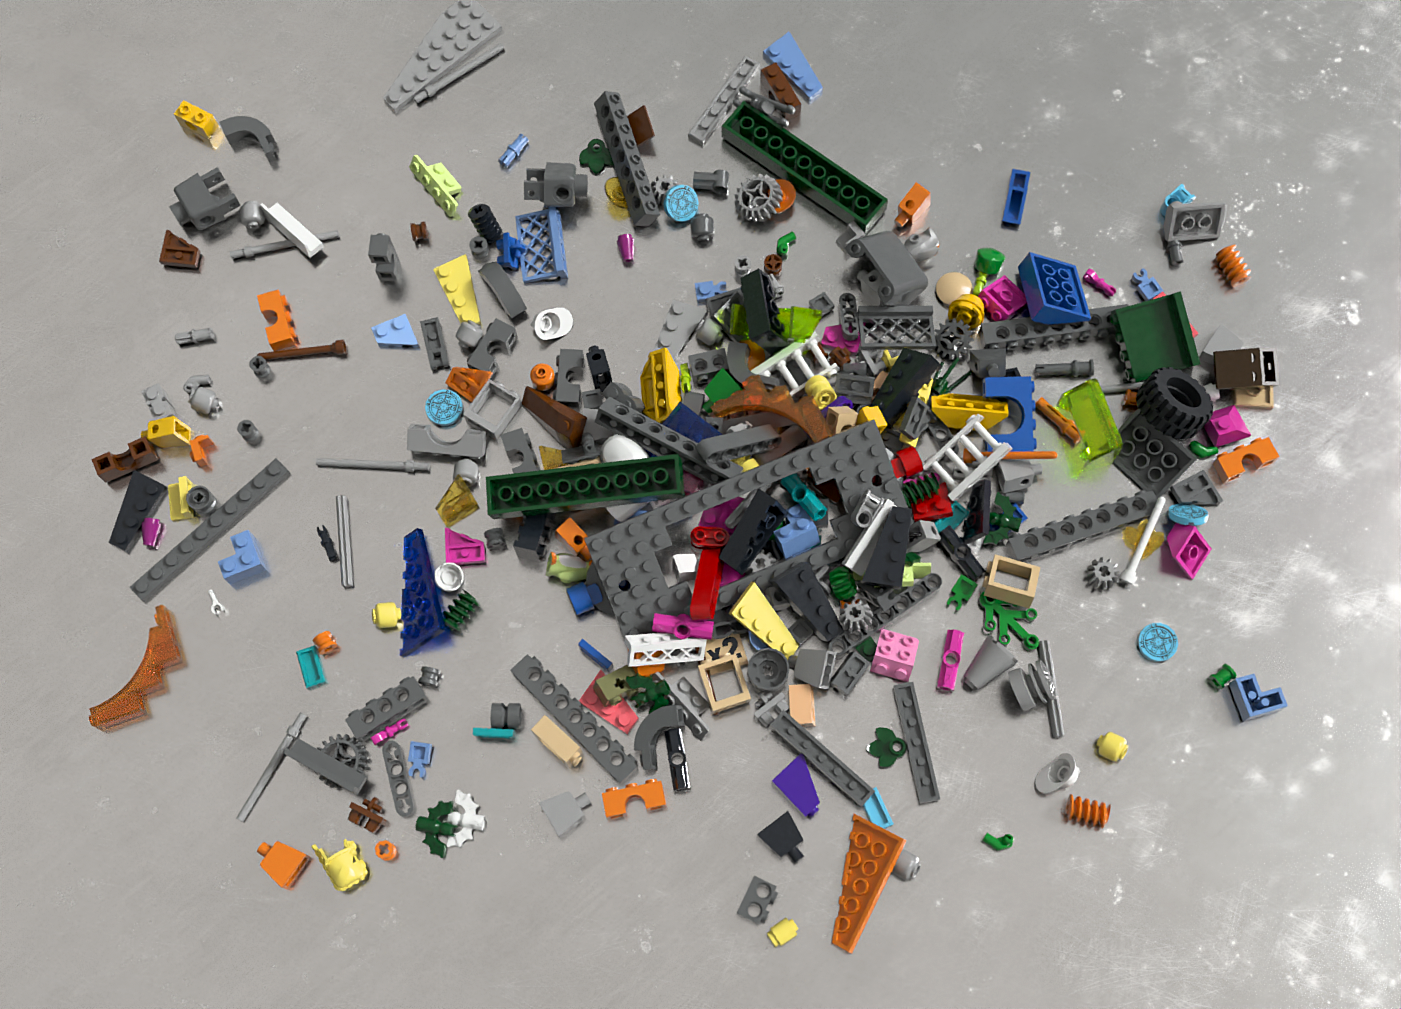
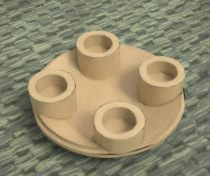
[936,272,973,307]

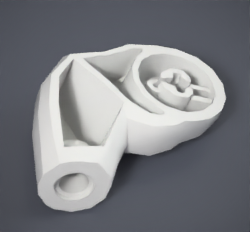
[601,434,649,522]

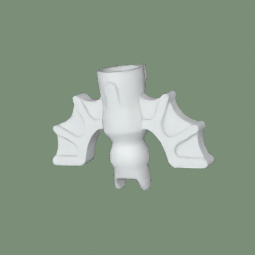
[443,790,486,847]

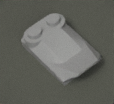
[1164,201,1228,242]

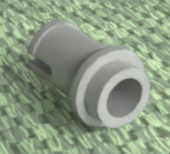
[768,274,784,298]

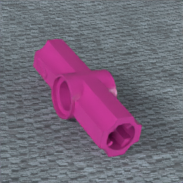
[652,613,714,640]
[937,629,964,691]

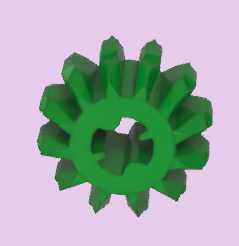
[829,566,857,600]

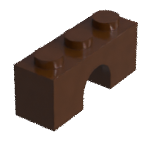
[760,62,801,121]
[91,436,159,483]

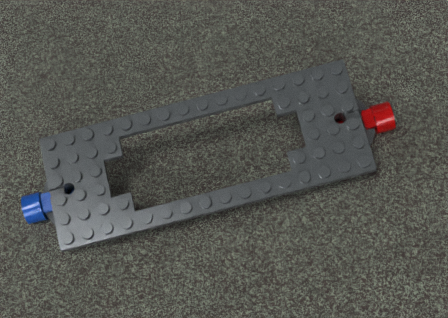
[566,419,923,639]

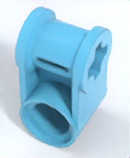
[1160,184,1196,217]

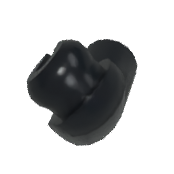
[762,540,784,562]

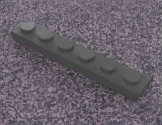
[893,682,940,804]
[770,710,875,807]

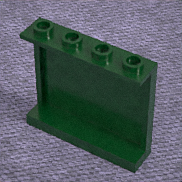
[1110,291,1201,383]

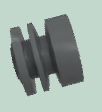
[747,648,789,693]

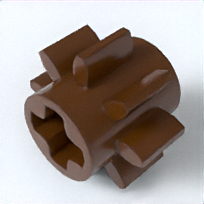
[828,346,852,370]

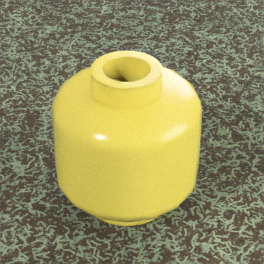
[372,602,401,628]
[1096,732,1129,762]

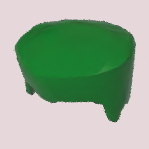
[974,248,1006,274]

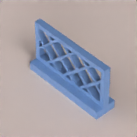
[515,207,568,284]

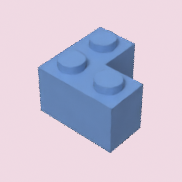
[773,504,820,559]
[218,530,266,585]
[1229,674,1288,721]

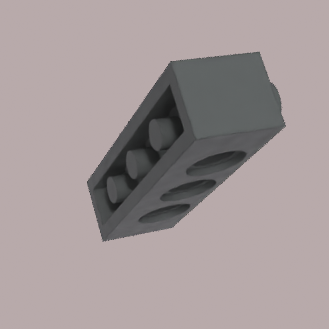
[345,676,429,742]

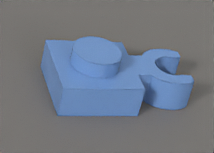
[1132,268,1164,301]
[695,281,728,303]
[408,741,432,778]

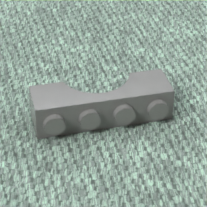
[407,423,486,459]

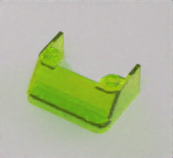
[730,304,822,343]
[1056,378,1122,473]

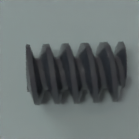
[468,204,503,244]

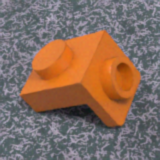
[189,435,213,467]

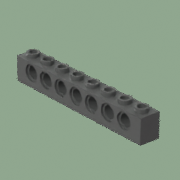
[594,91,660,227]
[979,304,1129,350]
[595,397,743,485]
[1006,490,1157,562]
[510,654,638,786]

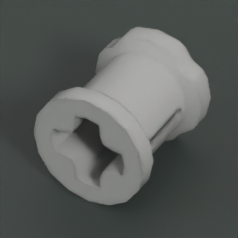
[735,255,751,278]

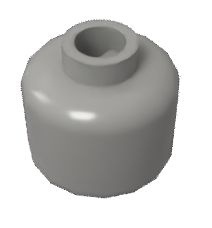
[240,201,265,229]
[695,318,723,345]
[455,320,483,349]
[188,387,218,414]
[453,459,479,488]
[892,849,921,880]

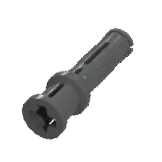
[1035,359,1094,377]

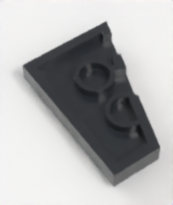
[960,479,991,544]

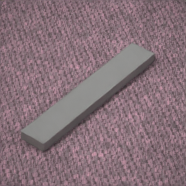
[688,55,760,145]

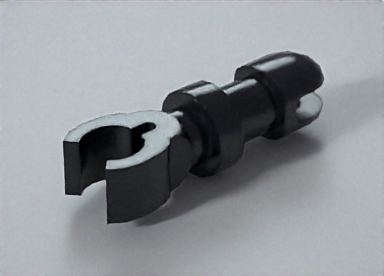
[317,525,337,561]

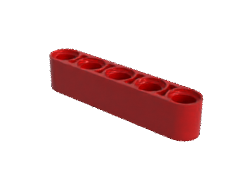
[690,548,724,621]

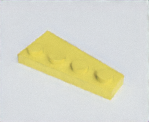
[433,254,481,325]
[729,582,799,660]

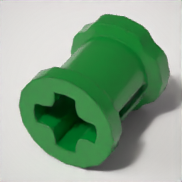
[1209,664,1237,689]

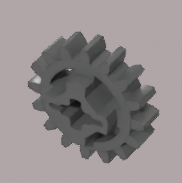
[934,318,974,360]

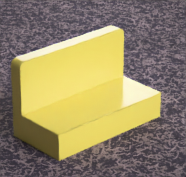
[168,476,195,521]

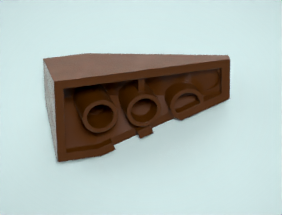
[522,386,588,448]

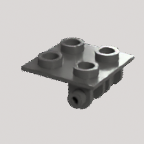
[561,433,601,464]

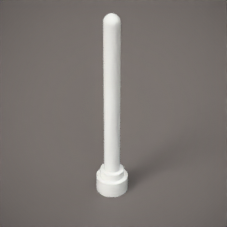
[1119,496,1166,585]

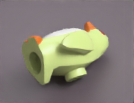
[545,552,592,584]

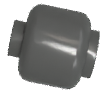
[690,213,714,241]

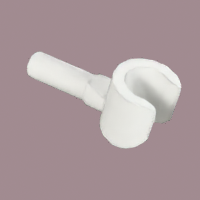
[208,590,225,615]

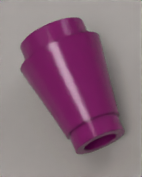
[616,234,634,262]
[141,518,161,546]

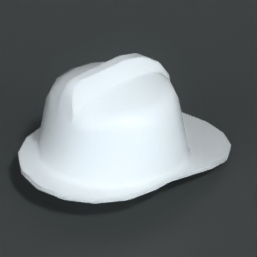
[530,308,573,340]
[1035,753,1080,793]

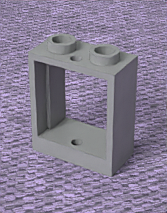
[463,379,522,440]

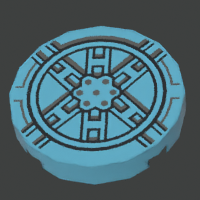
[663,185,699,222]
[425,389,463,426]
[1168,504,1208,526]
[1137,623,1178,662]

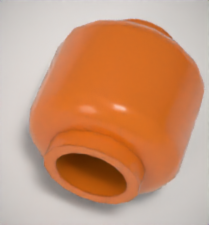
[530,363,555,391]

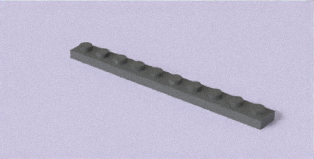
[129,458,290,602]

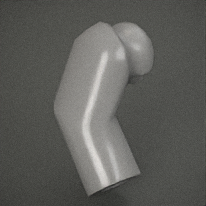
[183,375,210,393]

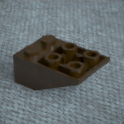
[1213,348,1280,389]

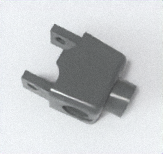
[524,162,588,207]
[169,167,241,231]

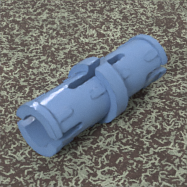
[498,134,529,168]

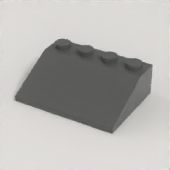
[1100,409,1199,500]

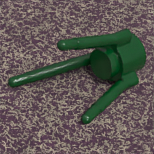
[931,357,972,396]

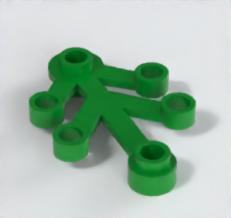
[979,591,1039,651]

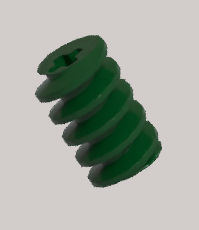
[901,472,940,508]
[437,589,480,632]

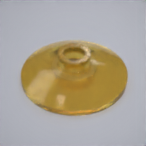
[604,177,628,209]

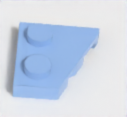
[371,314,419,347]

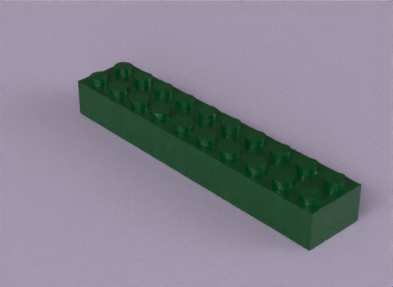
[722,101,888,234]
[486,454,685,520]

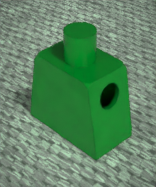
[702,368,749,414]

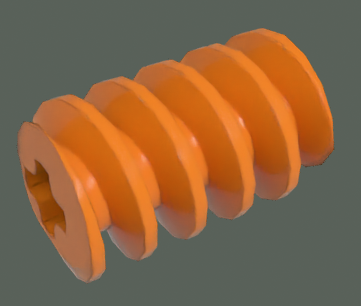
[1215,245,1251,287]
[1065,794,1111,829]

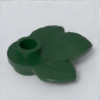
[579,139,614,175]
[866,727,907,767]

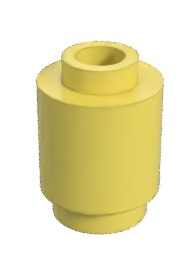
[766,918,798,947]

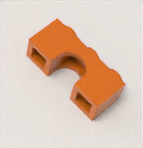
[257,290,297,351]
[1212,437,1280,484]
[602,779,667,820]

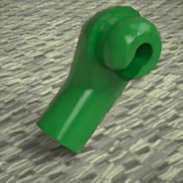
[776,231,796,255]
[1189,440,1218,458]
[982,832,1014,851]

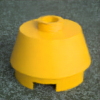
[948,294,984,331]

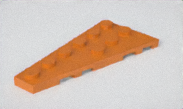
[832,813,907,953]

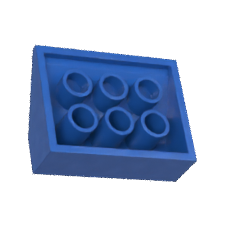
[1018,252,1091,325]

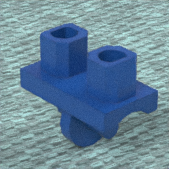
[496,232,526,270]

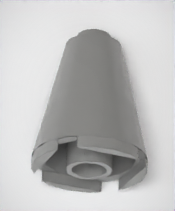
[964,634,1018,689]

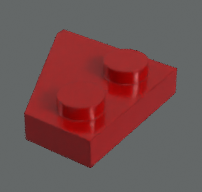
[911,482,953,522]

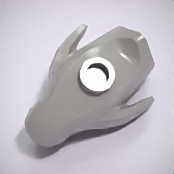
[904,227,939,262]

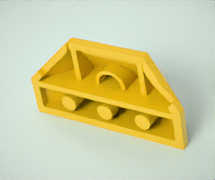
[640,347,682,423]
[931,393,1009,430]

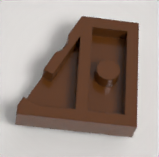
[159,230,200,268]

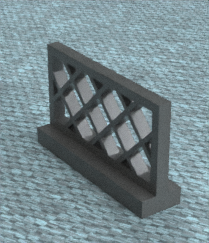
[857,306,936,350]

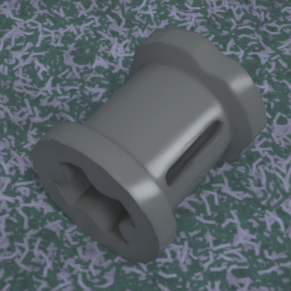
[249,356,271,378]
[237,420,259,442]

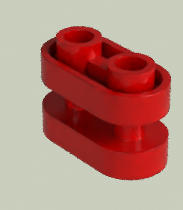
[690,526,729,552]

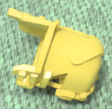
[311,839,368,891]

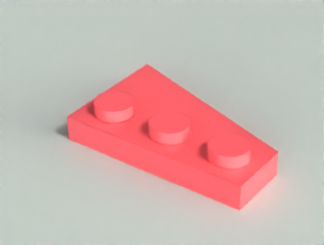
[579,670,639,735]

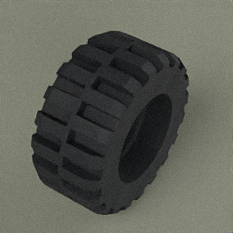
[1136,367,1213,440]

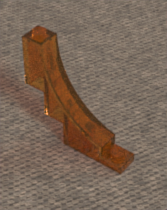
[89,604,183,731]

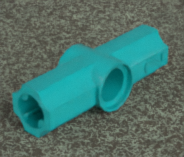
[781,473,827,521]

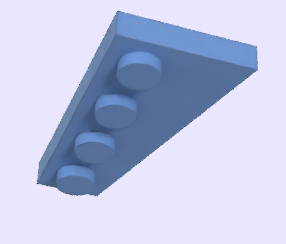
[763,32,823,101]

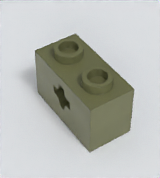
[593,664,639,707]

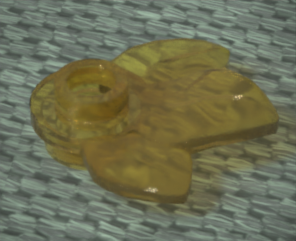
[1125,519,1164,557]

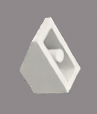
[672,554,700,583]

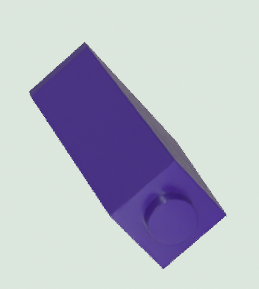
[771,753,820,819]

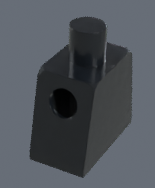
[586,345,612,392]
[757,811,804,863]

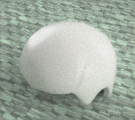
[434,563,464,592]

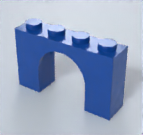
[982,376,1037,452]

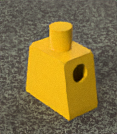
[141,416,191,448]

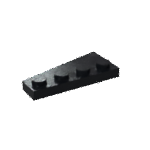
[109,470,168,553]

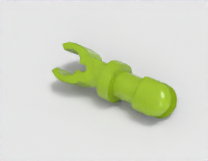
[973,271,989,297]
[680,363,691,393]

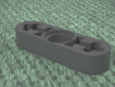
[839,293,859,341]

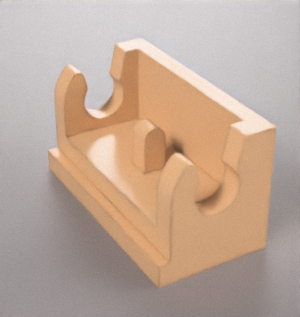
[789,684,816,727]

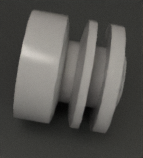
[1008,660,1057,711]

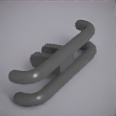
[732,86,795,128]

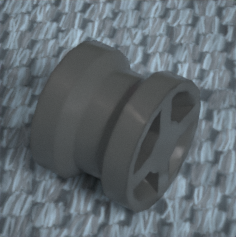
[469,236,489,259]
[484,528,506,549]
[418,666,441,687]

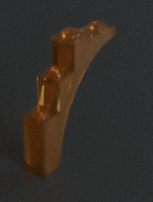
[711,374,833,443]

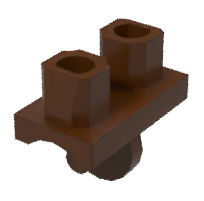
[347,797,387,834]

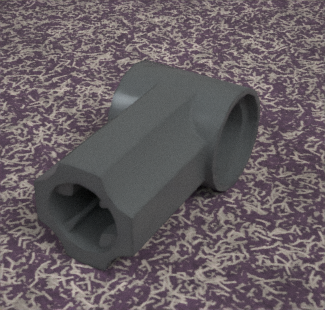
[693,170,729,194]

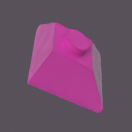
[1203,405,1251,447]
[1167,523,1212,580]

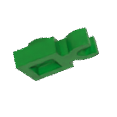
[947,574,978,611]

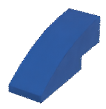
[1002,169,1031,225]

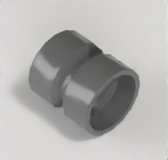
[186,486,218,517]
[490,703,522,729]

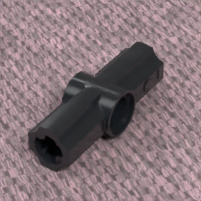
[939,525,985,581]
[664,728,691,792]

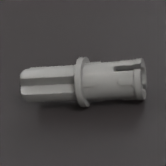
[175,327,214,344]

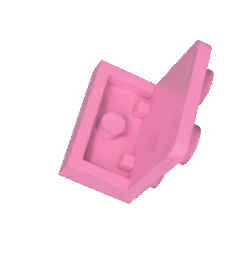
[870,629,919,682]

